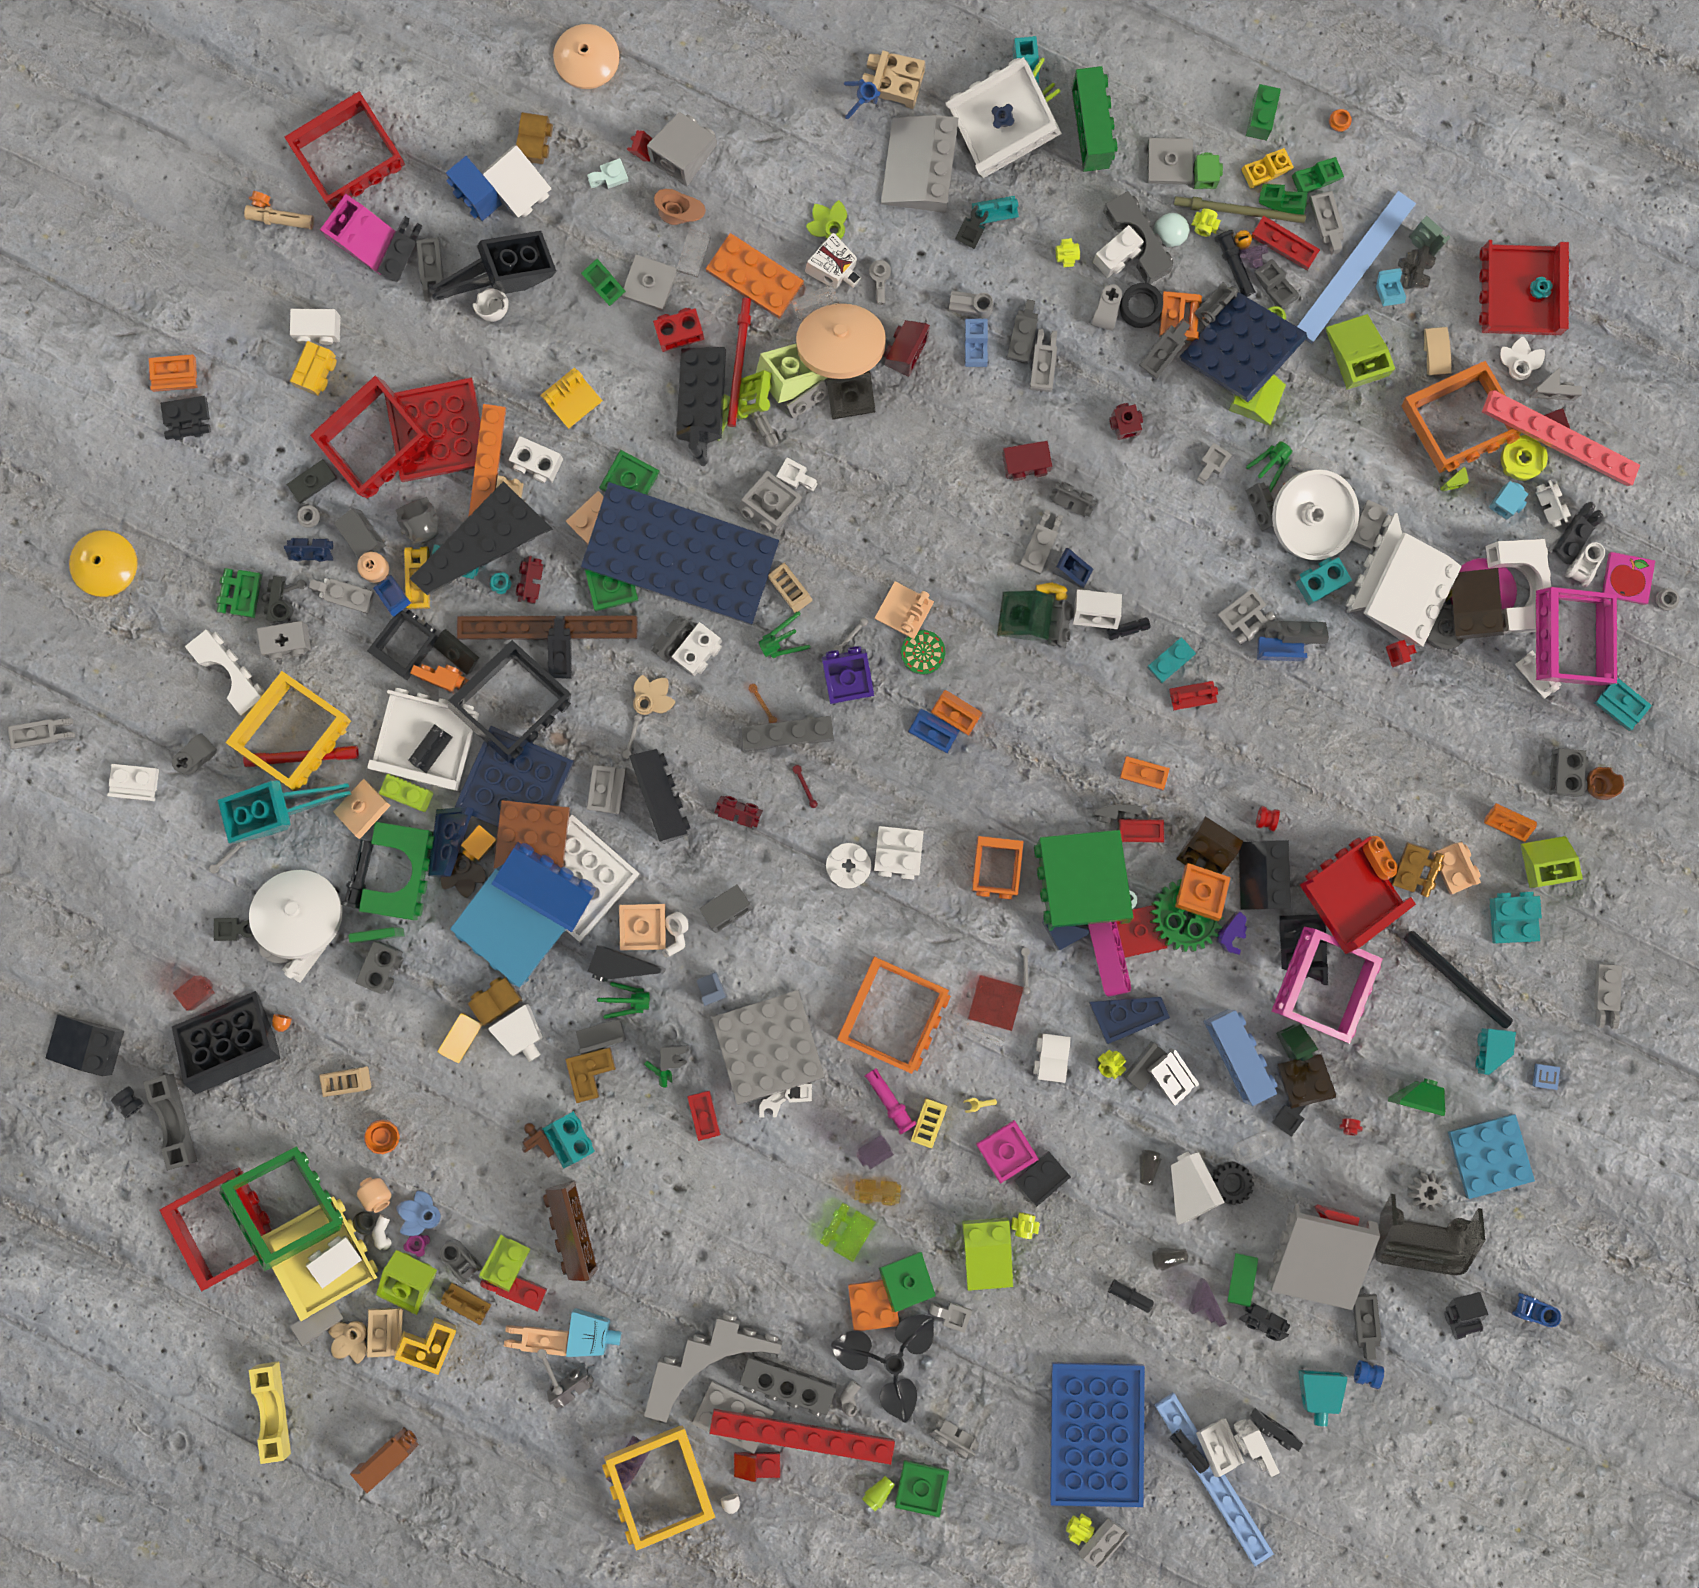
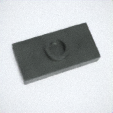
[286,459,337,504]
[433,629,480,675]

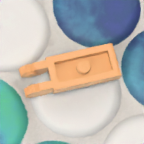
[504,1325,569,1356]

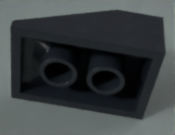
[587,945,666,982]
[45,1014,124,1076]

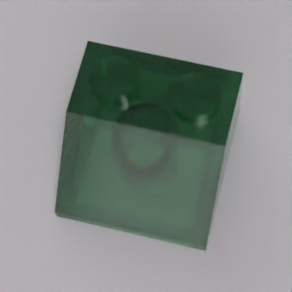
[997,590,1054,641]

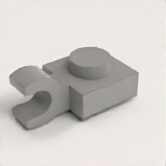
[1196,443,1232,485]
[929,1302,972,1333]

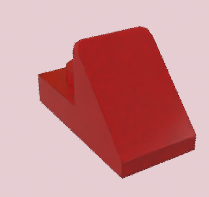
[734,1452,780,1482]

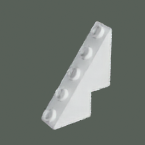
[1345,513,1402,613]

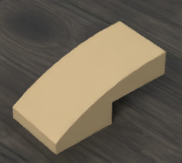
[1424,327,1451,375]

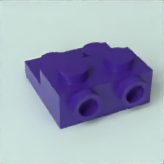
[822,646,874,704]

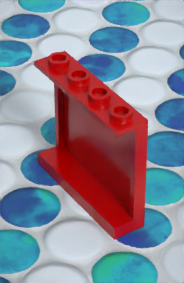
[1479,240,1569,335]
[1299,836,1416,954]

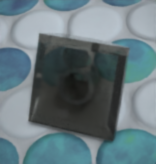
[826,370,876,420]

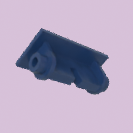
[284,538,333,562]

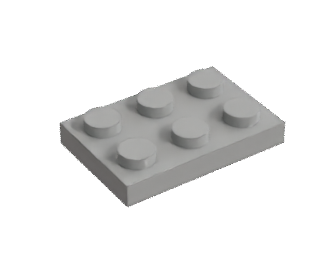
[692,1380,774,1454]

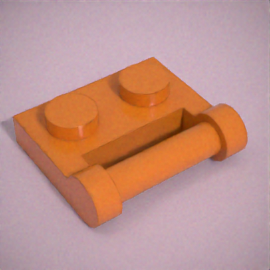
[1159,291,1202,341]

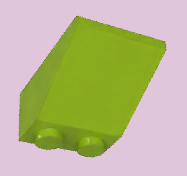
[962,1217,1013,1291]

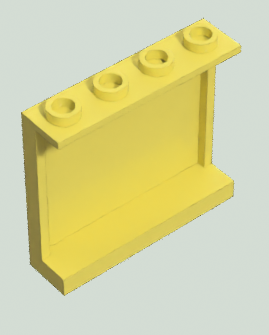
[261,1196,378,1321]

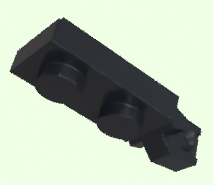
[548,616,572,679]

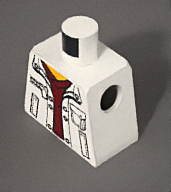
[805,233,861,289]

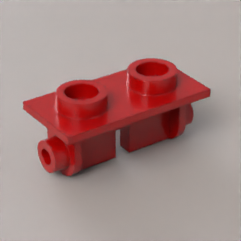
[1169,681,1218,711]

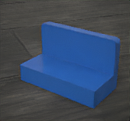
[1257,637,1307,661]

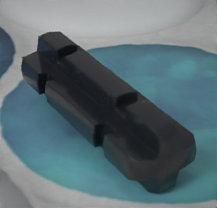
[1106,617,1151,640]

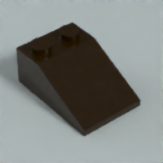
[1452,568,1504,640]

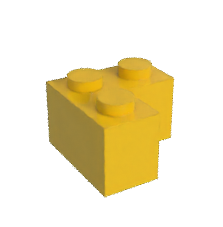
[394,1317,456,1375]

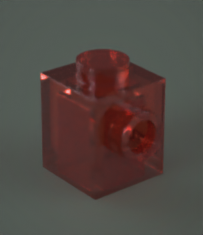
[173,975,215,1011]

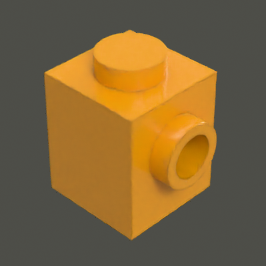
[461,825,497,862]

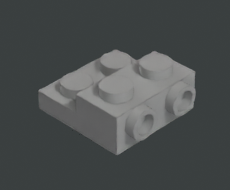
[738,471,802,535]

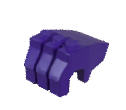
[1216,911,1247,955]

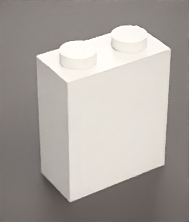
[482,145,551,218]

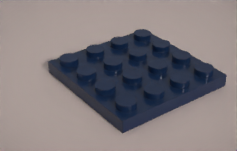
[1180,292,1308,402]
[454,726,574,827]

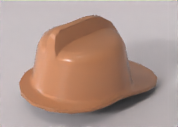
[654,189,706,225]

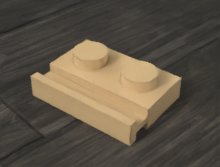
[366,1308,403,1357]

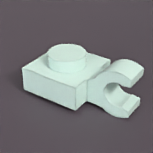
[587,158,629,189]

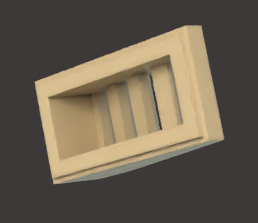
[768,562,812,613]
[319,1066,371,1097]

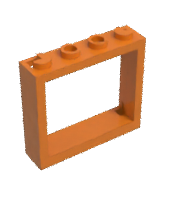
[1401,361,1521,473]
[837,957,951,1074]

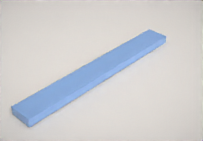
[1297,191,1416,344]
[1154,1392,1274,1567]

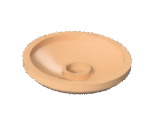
[553,24,619,89]

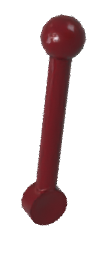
[793,765,818,808]

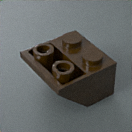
[1176,816,1243,874]

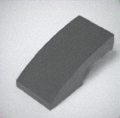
[1254,259,1299,309]

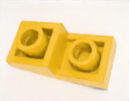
[1241,148,1294,189]

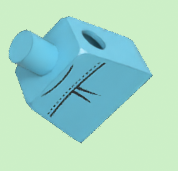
[566,1308,622,1357]

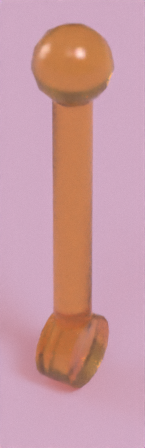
[749,683,777,723]

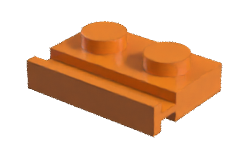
[149,354,198,392]

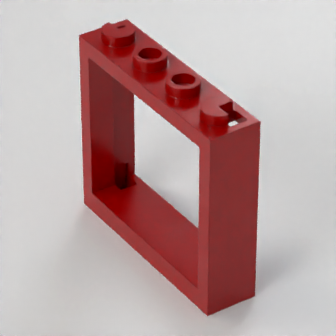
[284,91,406,210]
[310,375,432,498]
[159,1167,272,1292]

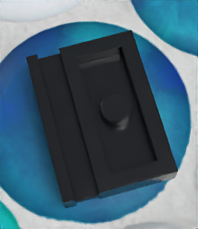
[1014,1151,1071,1207]

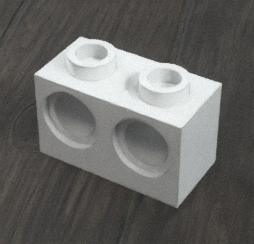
[509,436,563,483]

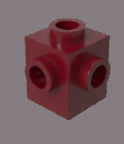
[1109,403,1143,440]

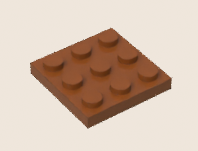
[494,800,570,868]

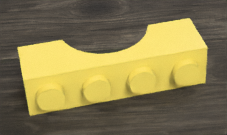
[249,1361,291,1464]

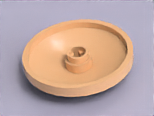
[796,304,885,379]

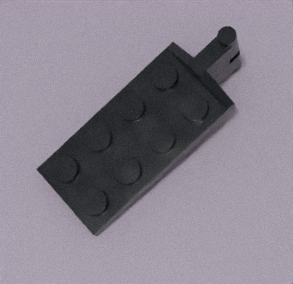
[676,347,726,466]

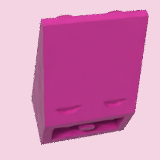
[320,194,395,275]

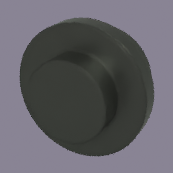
[353,1211,376,1235]

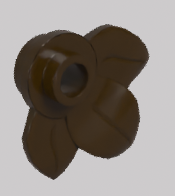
[441,853,486,898]

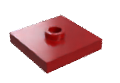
[1116,905,1168,958]

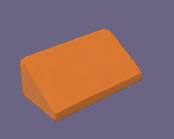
[931,690,983,736]

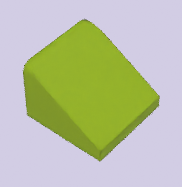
[1440,466,1469,492]

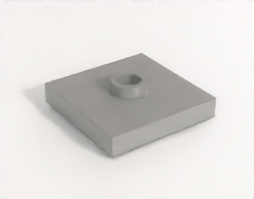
[1148,138,1193,184]
[621,254,678,311]

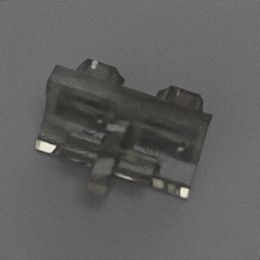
[1398,245,1436,290]

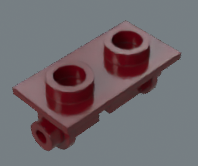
[516,556,544,604]
[714,796,763,828]

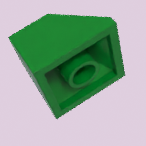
[1388,1078,1446,1116]

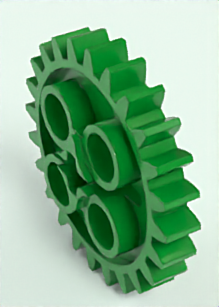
[1150,879,1224,952]

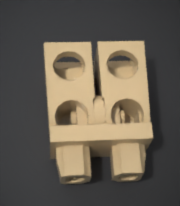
[862,50,925,109]

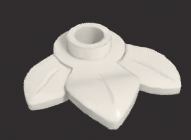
[1500,337,1545,381]

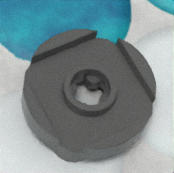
[1426,604,1466,650]

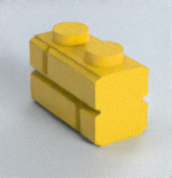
[289,341,337,396]

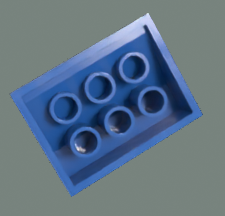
[491,842,596,932]

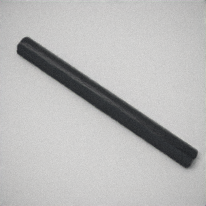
[1404,931,1513,1028]

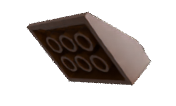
[543,1180,598,1281]

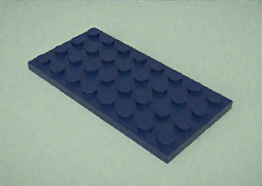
[581,482,779,625]

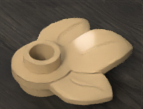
[633,675,675,715]
[328,1321,367,1364]

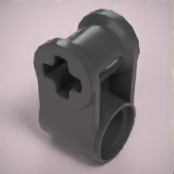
[172,733,218,775]
[440,1239,482,1284]

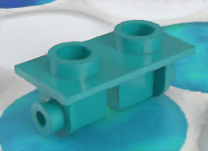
[972,196,1019,224]

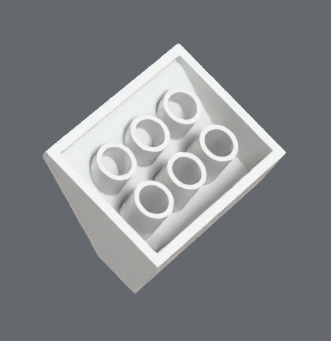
[1364,533,1461,647]

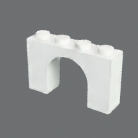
[1485,539,1551,634]

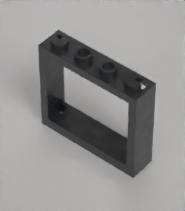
[448,640,571,762]

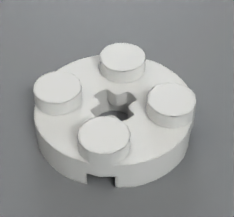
[826,843,871,889]

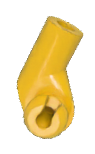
[1036,582,1068,601]

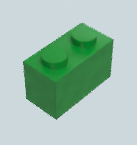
[1245,84,1281,141]

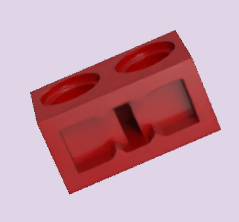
[653,308,705,352]

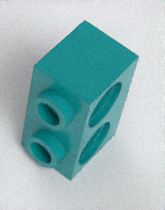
[1295,557,1352,606]
[542,1111,595,1169]

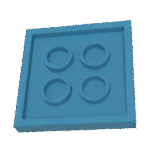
[1448,1114,1535,1199]

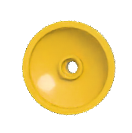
[69,530,137,597]

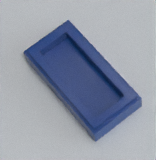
[373,575,411,617]

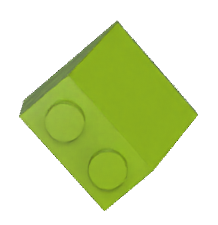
[1229,375,1286,426]
[376,1250,437,1315]

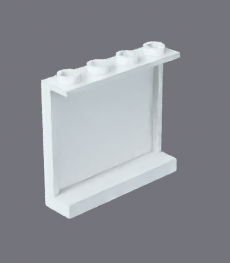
[946,57,1062,178]
[367,688,479,792]

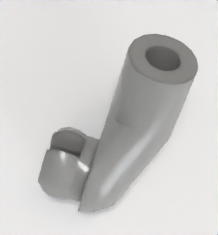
[840,1380,861,1417]

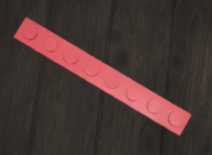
[1482,390,1640,486]

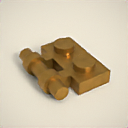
[1391,842,1445,897]

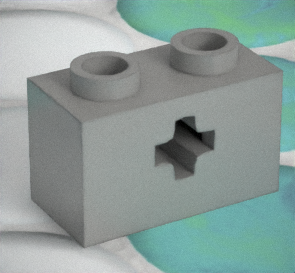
[257,621,311,660]

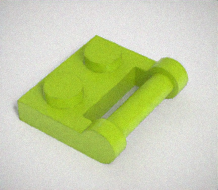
[737,370,771,419]

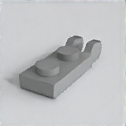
[1030,329,1057,392]
[1020,509,1063,574]
[8,718,75,750]
[1594,964,1622,1029]

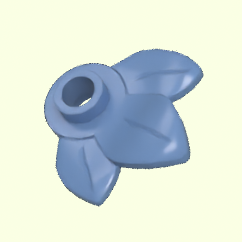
[396,1191,441,1236]

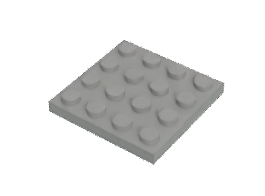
[712,990,825,1105]

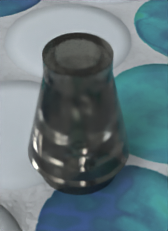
[1139,1150,1162,1185]
[1152,1248,1188,1271]

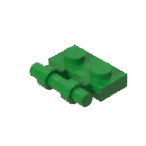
[216,568,262,618]

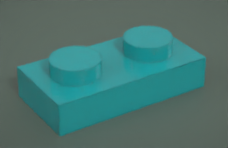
[1147,637,1196,684]

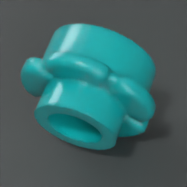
[1530,277,1553,299]
[489,572,512,594]

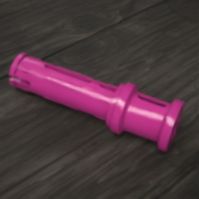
[864,1068,917,1135]

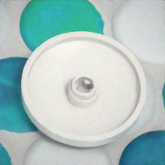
[1272,470,1359,560]
[249,870,343,959]

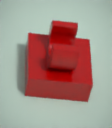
[627,130,653,162]
[1386,640,1417,668]

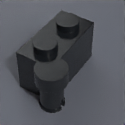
[1444,1292,1489,1340]

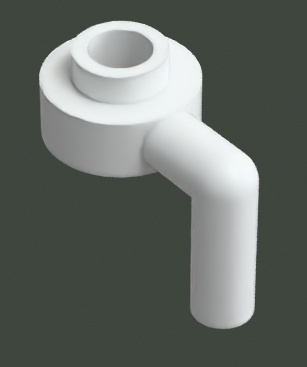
[662,912,688,958]

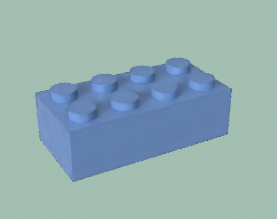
[1203,1009,1277,1106]

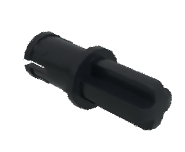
[1108,1279,1154,1313]
[1169,1429,1210,1474]

